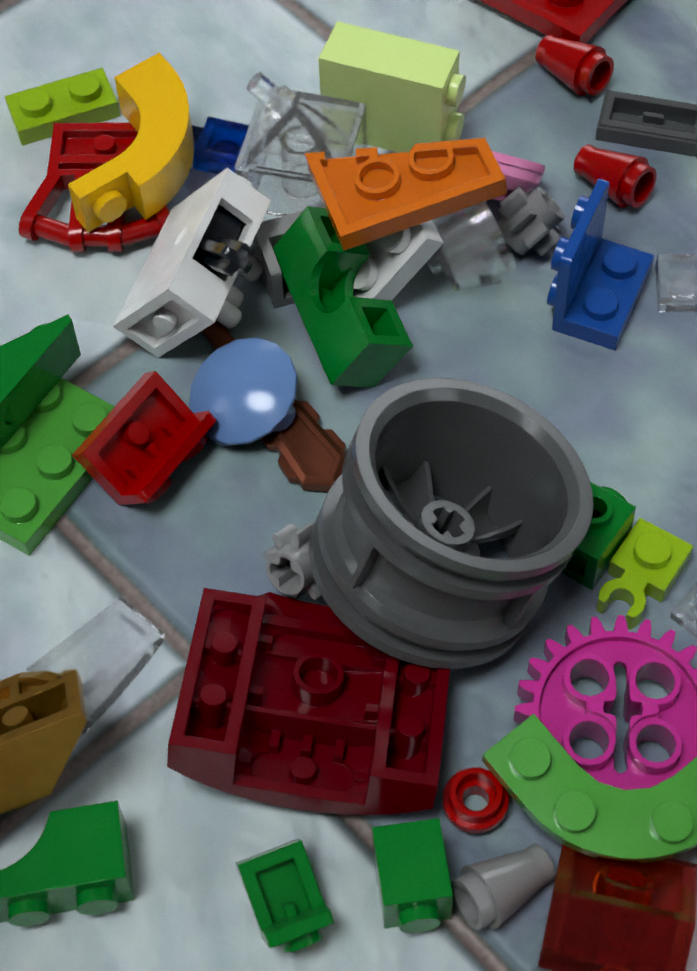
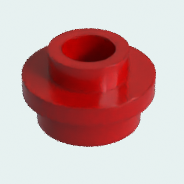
[442,767,509,834]

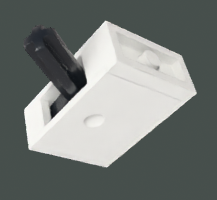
[113,167,272,358]

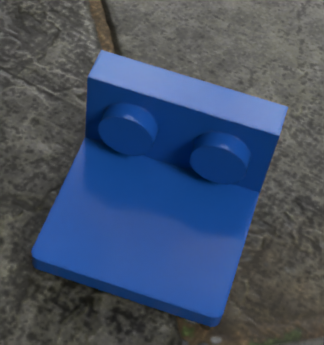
[547,179,654,351]

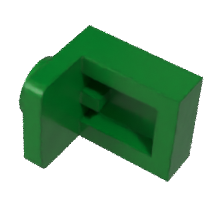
[235,838,334,953]

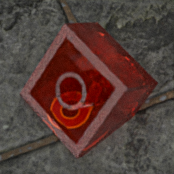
[538,844,697,971]

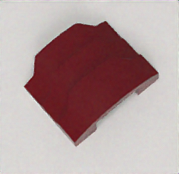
[167,588,450,815]

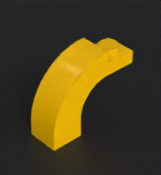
[68,52,194,232]

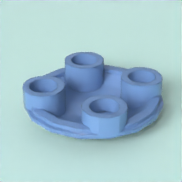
[189,337,298,446]

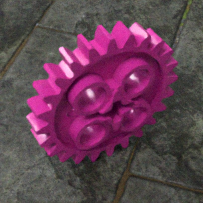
[513,615,697,790]

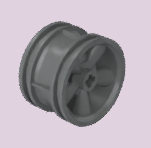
[309,378,593,669]

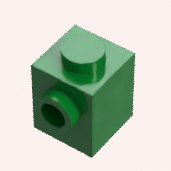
[561,482,636,590]

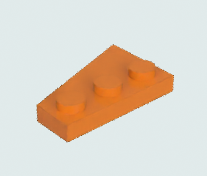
[304,138,507,251]

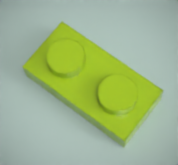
[4,67,120,146]

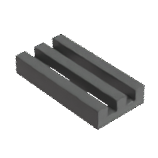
[595,90,697,157]

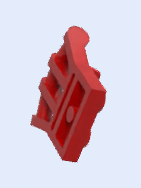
[18,122,170,252]

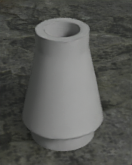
[451,844,556,930]

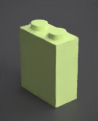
[318,21,466,153]

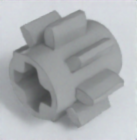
[496,186,565,256]
[263,522,322,600]

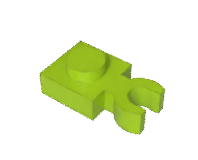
[596,517,694,630]

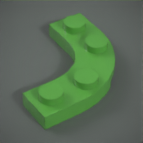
[482,714,697,863]

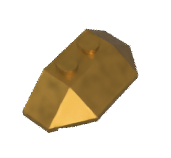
[0,669,87,814]

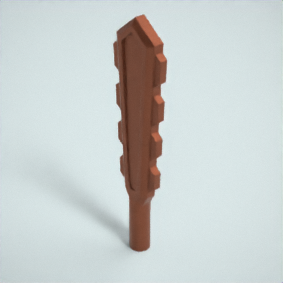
[201,321,346,491]

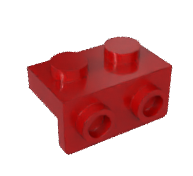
[72,371,216,505]

